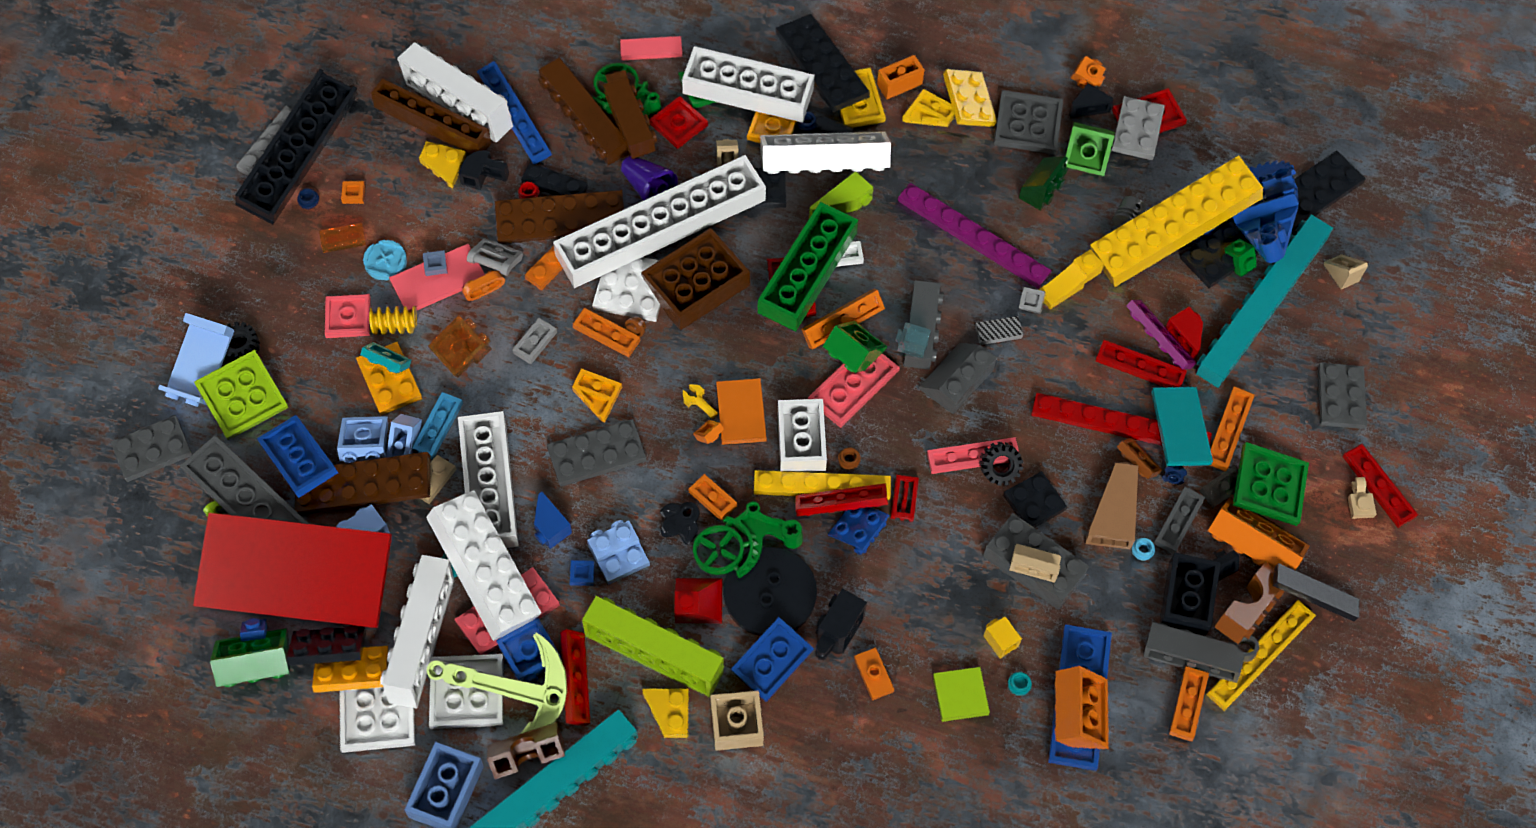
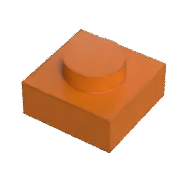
[341,181,365,204]
[693,420,724,444]

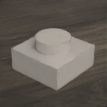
[1019,287,1046,314]

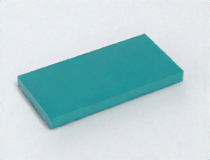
[1151,387,1213,466]

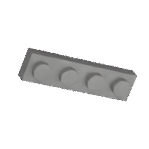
[236,106,292,175]

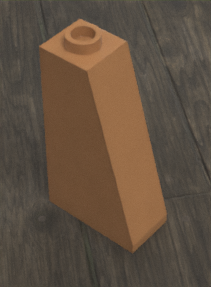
[1085,462,1138,549]

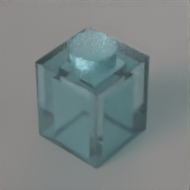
[895,322,931,359]

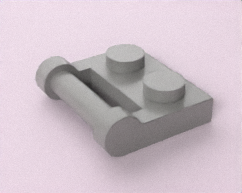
[467,238,523,276]

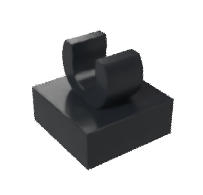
[1213,548,1239,580]

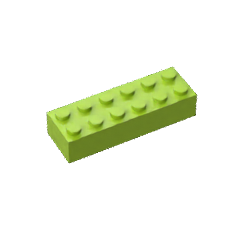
[582,596,724,698]

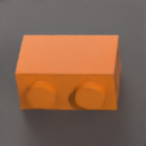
[877,55,925,99]

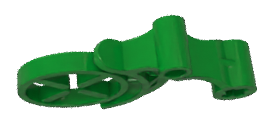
[592,63,662,118]
[693,502,803,578]

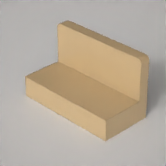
[1009,544,1061,583]

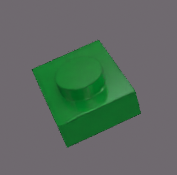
[1224,239,1257,277]

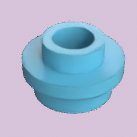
[1132,538,1155,561]

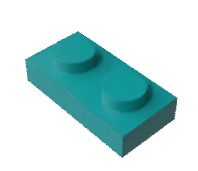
[360,342,411,373]

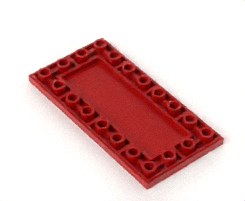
[193,513,392,628]

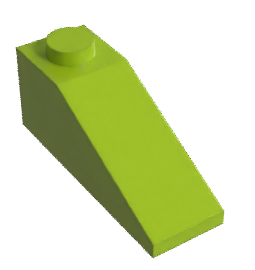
[809,171,873,218]

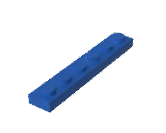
[477,61,552,165]

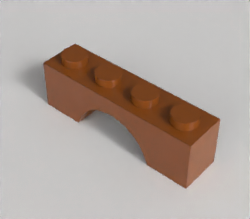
[1215,561,1285,644]

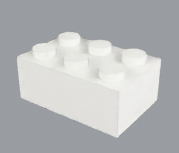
[777,399,827,472]

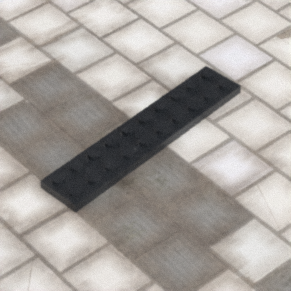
[1180,150,1366,288]

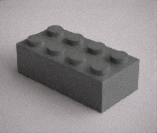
[983,513,1089,610]

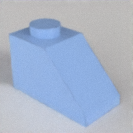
[386,414,422,457]

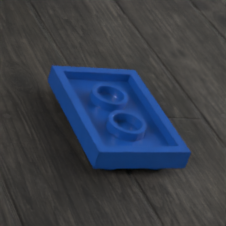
[731,617,814,702]

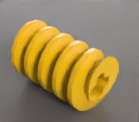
[369,306,417,335]

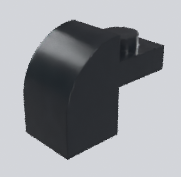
[458,151,509,190]

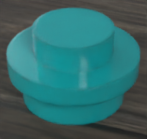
[1008,672,1032,696]

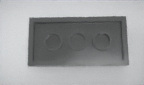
[547,419,647,487]

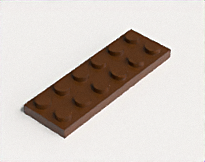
[495,190,624,244]
[294,452,430,515]

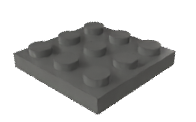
[994,90,1063,155]

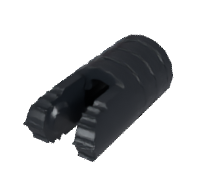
[816,116,854,134]

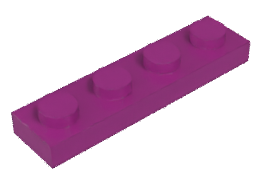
[1126,300,1197,369]

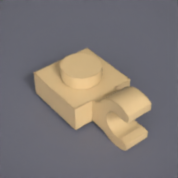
[1348,477,1377,519]

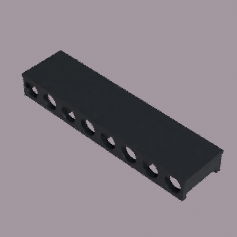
[235,69,357,225]

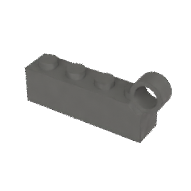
[1143,622,1259,683]

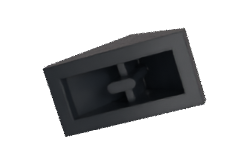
[1069,83,1114,118]

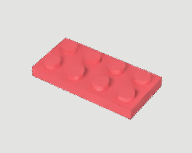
[454,567,560,655]

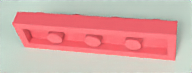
[927,437,1019,474]

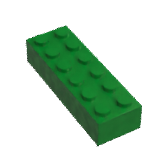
[757,202,858,332]

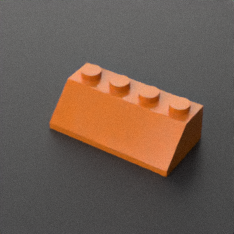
[1208,497,1310,570]

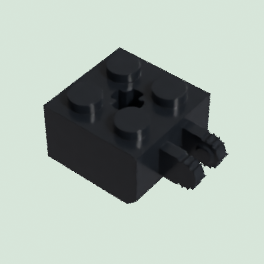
[815,588,867,661]

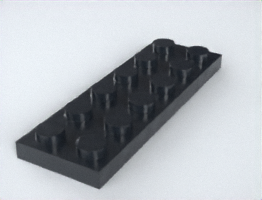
[776,13,870,113]

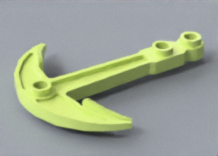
[427,633,567,734]

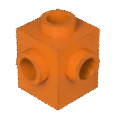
[1070,56,1106,88]

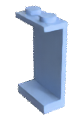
[158,313,234,407]

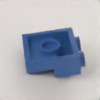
[496,618,562,683]

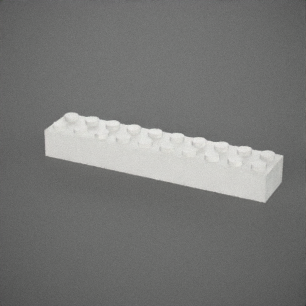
[553,155,766,288]

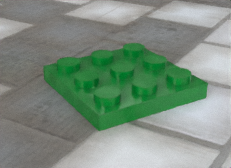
[1233,442,1309,526]

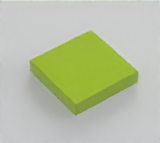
[933,667,990,722]

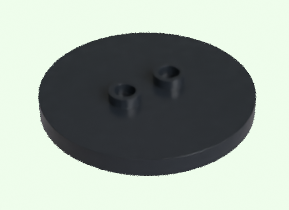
[724,547,817,636]

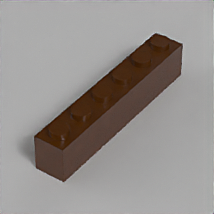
[538,57,629,166]
[371,78,491,154]

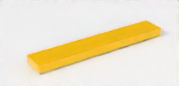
[1206,600,1316,711]

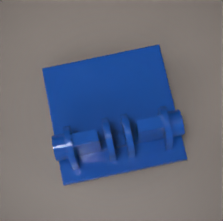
[828,507,889,555]

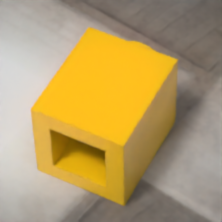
[983,617,1022,658]

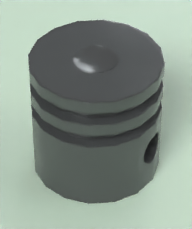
[1112,196,1146,228]

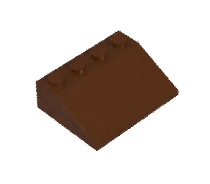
[641,228,750,331]

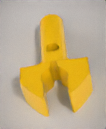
[683,384,718,419]

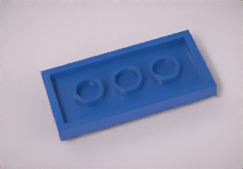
[257,415,338,498]

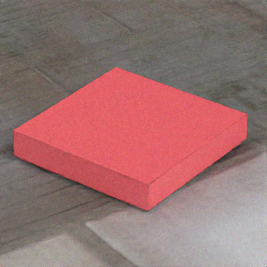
[325,294,371,338]

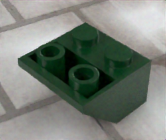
[1019,156,1068,211]

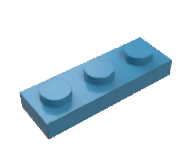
[412,392,463,459]

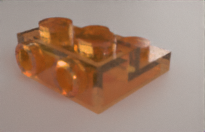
[428,315,492,378]

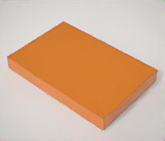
[716,378,767,445]

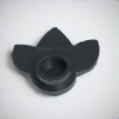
[660,502,700,545]

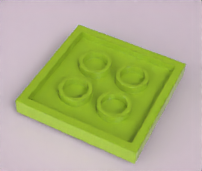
[194,350,288,440]

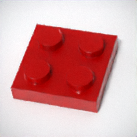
[649,96,708,149]

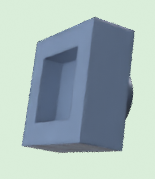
[423,250,447,276]

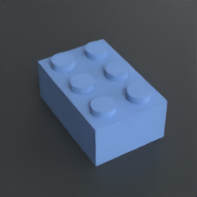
[405,742,484,828]

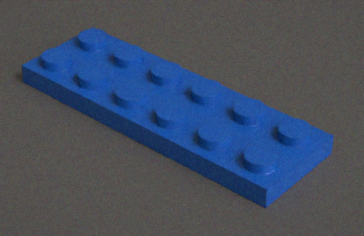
[1048,624,1112,771]

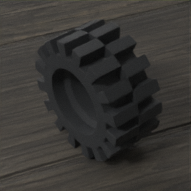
[224,322,260,363]
[979,442,1023,486]

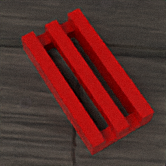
[891,475,919,522]

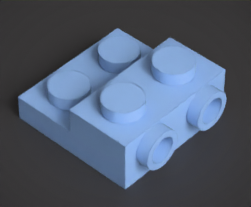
[337,416,389,463]
[587,520,650,585]

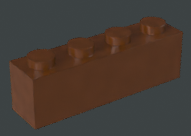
[603,77,657,159]

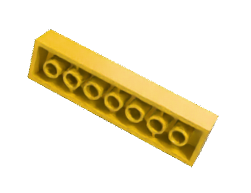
[1090,155,1263,287]

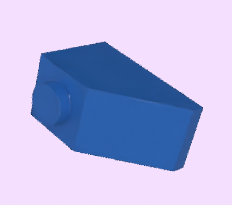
[534,492,572,549]

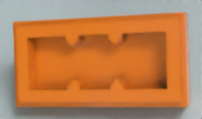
[854,648,895,700]

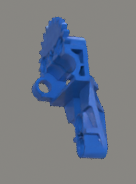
[1233,160,1299,263]

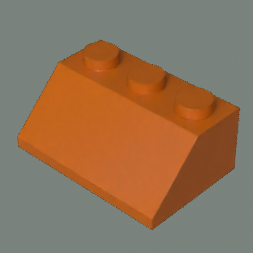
[1055,666,1109,749]

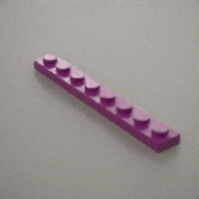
[898,182,1052,289]

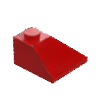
[674,578,722,624]

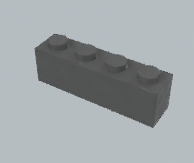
[904,280,944,370]

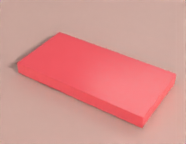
[389,244,485,312]
[808,353,900,428]

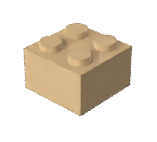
[710,691,764,751]

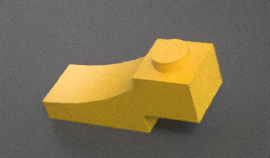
[1038,249,1104,309]

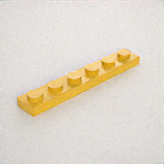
[754,470,891,500]

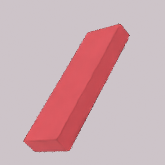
[620,36,682,60]

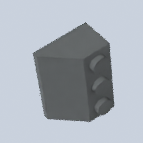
[919,343,997,414]

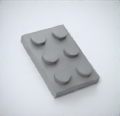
[1112,96,1165,160]

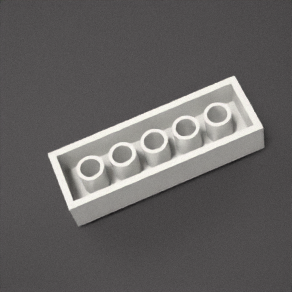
[397,42,513,143]
[682,46,814,123]
[760,132,891,174]
[458,411,519,548]
[426,490,541,641]
[381,555,454,709]

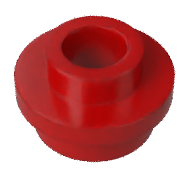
[518,182,539,199]

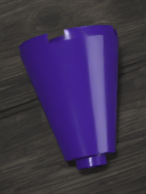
[621,156,678,201]

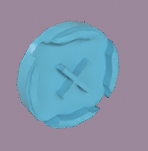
[363,240,407,280]

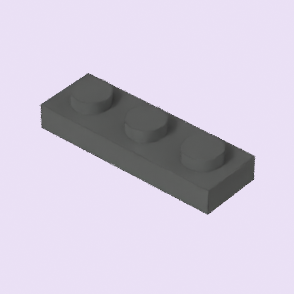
[1154,487,1205,554]

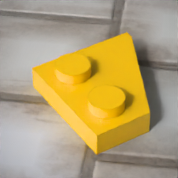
[902,89,955,127]
[419,141,467,188]

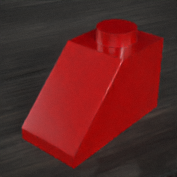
[1166,306,1203,360]

